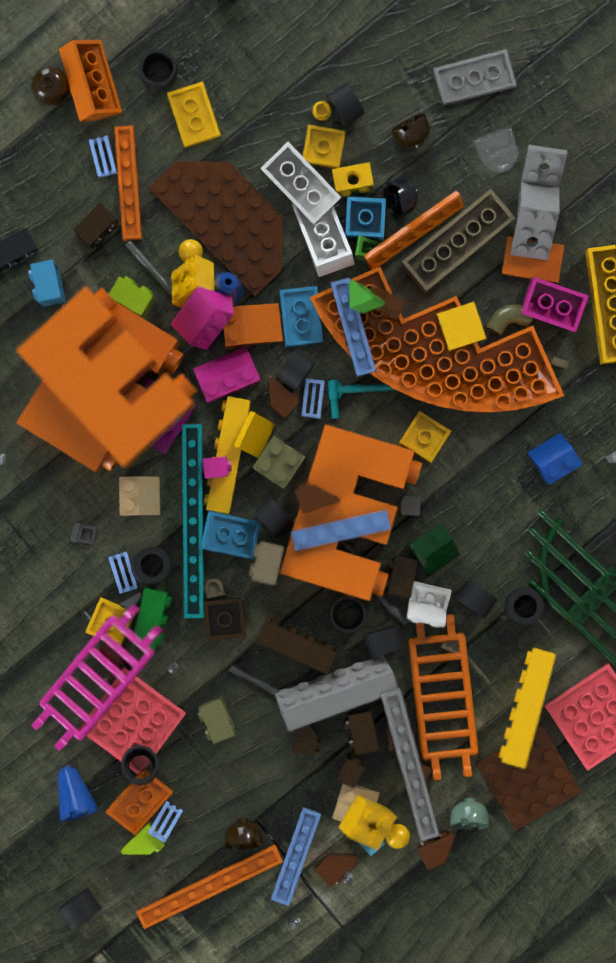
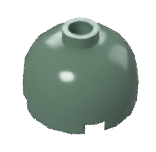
[450,798,489,830]

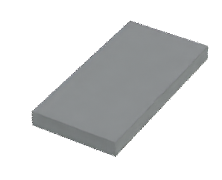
[433,49,517,106]

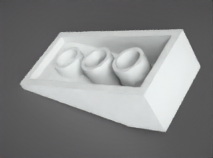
[260,142,341,224]
[292,203,355,277]

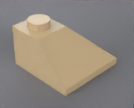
[332,783,380,822]

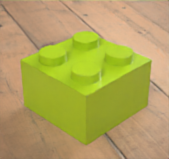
[109,276,156,319]

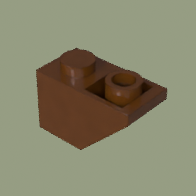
[269,376,300,420]
[417,830,455,871]
[314,853,358,887]

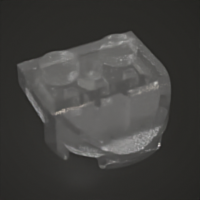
[474,127,519,173]

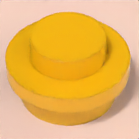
[313,101,332,121]

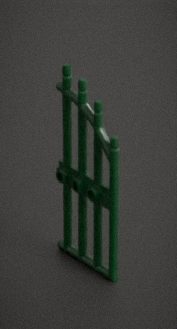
[524,509,616,667]

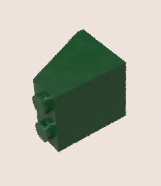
[407,523,460,576]

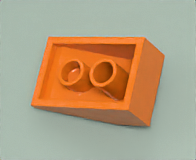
[224,303,283,349]

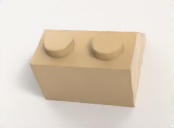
[119,476,160,516]

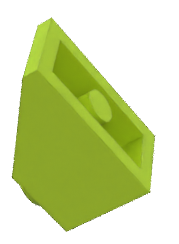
[120,822,165,855]

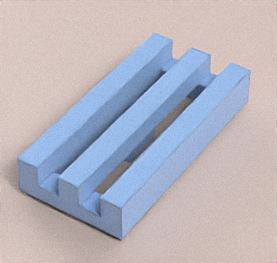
[89,135,117,178]
[301,379,325,419]
[108,551,138,594]
[148,801,183,843]

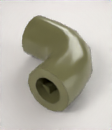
[485,304,534,336]

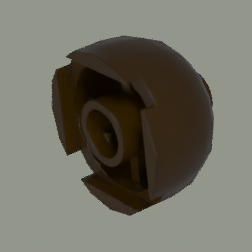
[31,66,70,106]
[391,113,430,149]
[224,818,263,850]

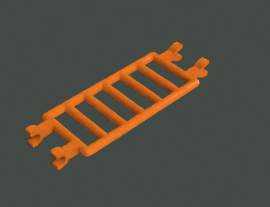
[408,614,478,780]

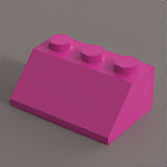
[521,276,589,332]
[171,286,234,350]
[193,347,261,404]

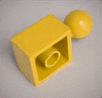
[171,239,215,308]
[338,794,410,850]

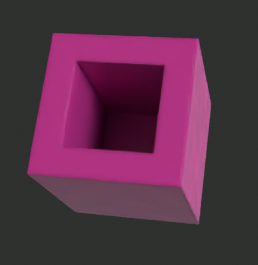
[203,456,232,479]

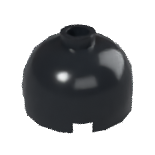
[383,178,419,218]

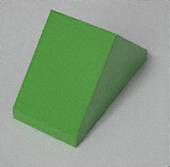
[355,236,381,261]
[349,280,385,314]

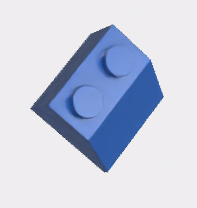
[527,433,583,485]

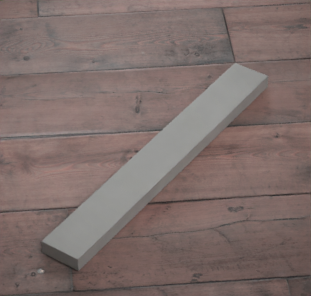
[381,688,439,841]

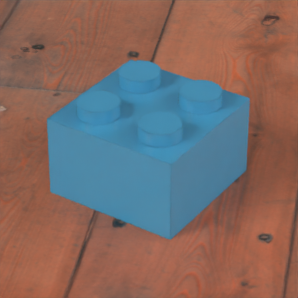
[345,197,386,241]
[28,259,66,307]

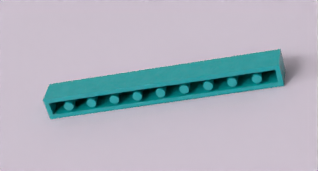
[182,424,205,618]

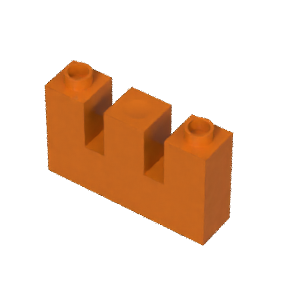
[16,287,197,469]
[16,301,184,474]
[280,424,422,601]

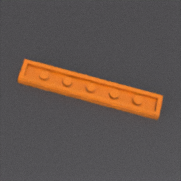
[114,125,142,241]
[364,191,464,270]

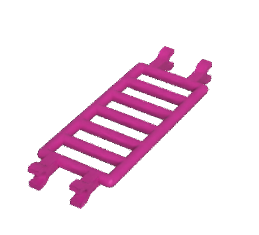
[31,605,163,751]

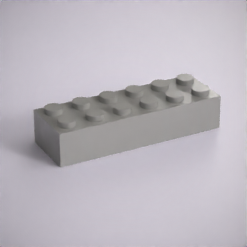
[275,655,398,731]

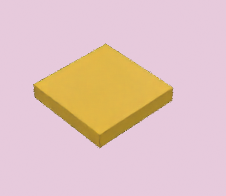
[303,125,346,169]
[437,302,486,351]
[234,411,275,458]
[399,411,451,463]
[85,597,134,646]

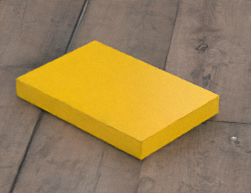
[167,82,221,148]

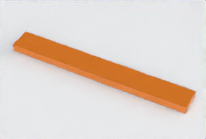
[136,844,283,929]

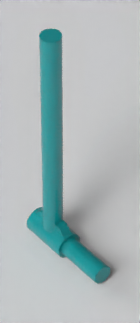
[328,380,395,419]

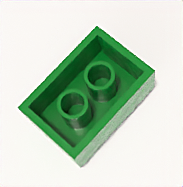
[132,587,172,650]

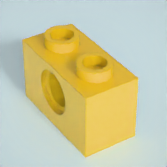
[332,162,374,197]

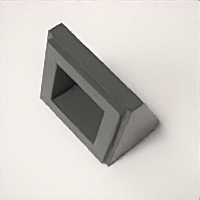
[400,496,420,516]
[71,522,97,545]
[121,592,143,608]

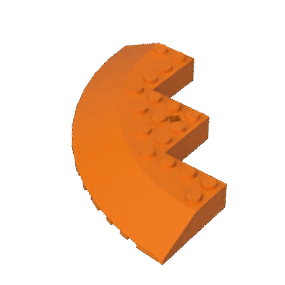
[310,267,564,412]

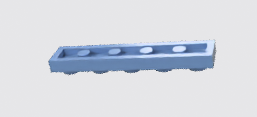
[331,278,376,377]
[291,510,391,551]
[271,807,321,906]

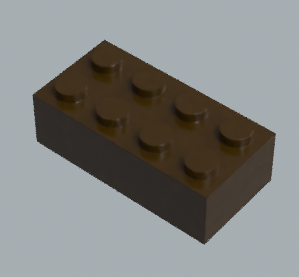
[256,618,337,674]

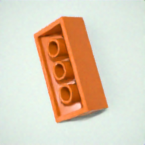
[59,40,122,122]

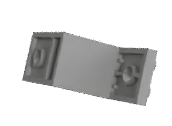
[510,145,567,260]

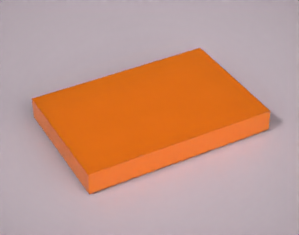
[501,236,564,283]
[106,768,173,836]

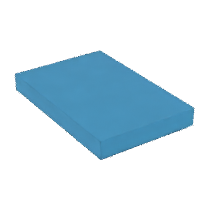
[279,286,324,347]
[200,511,262,560]

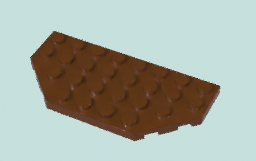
[149,161,283,297]

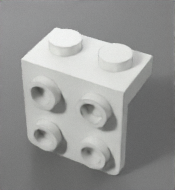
[407,581,451,627]

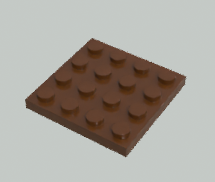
[476,725,581,831]

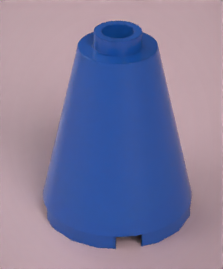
[214,272,243,307]
[58,766,98,822]

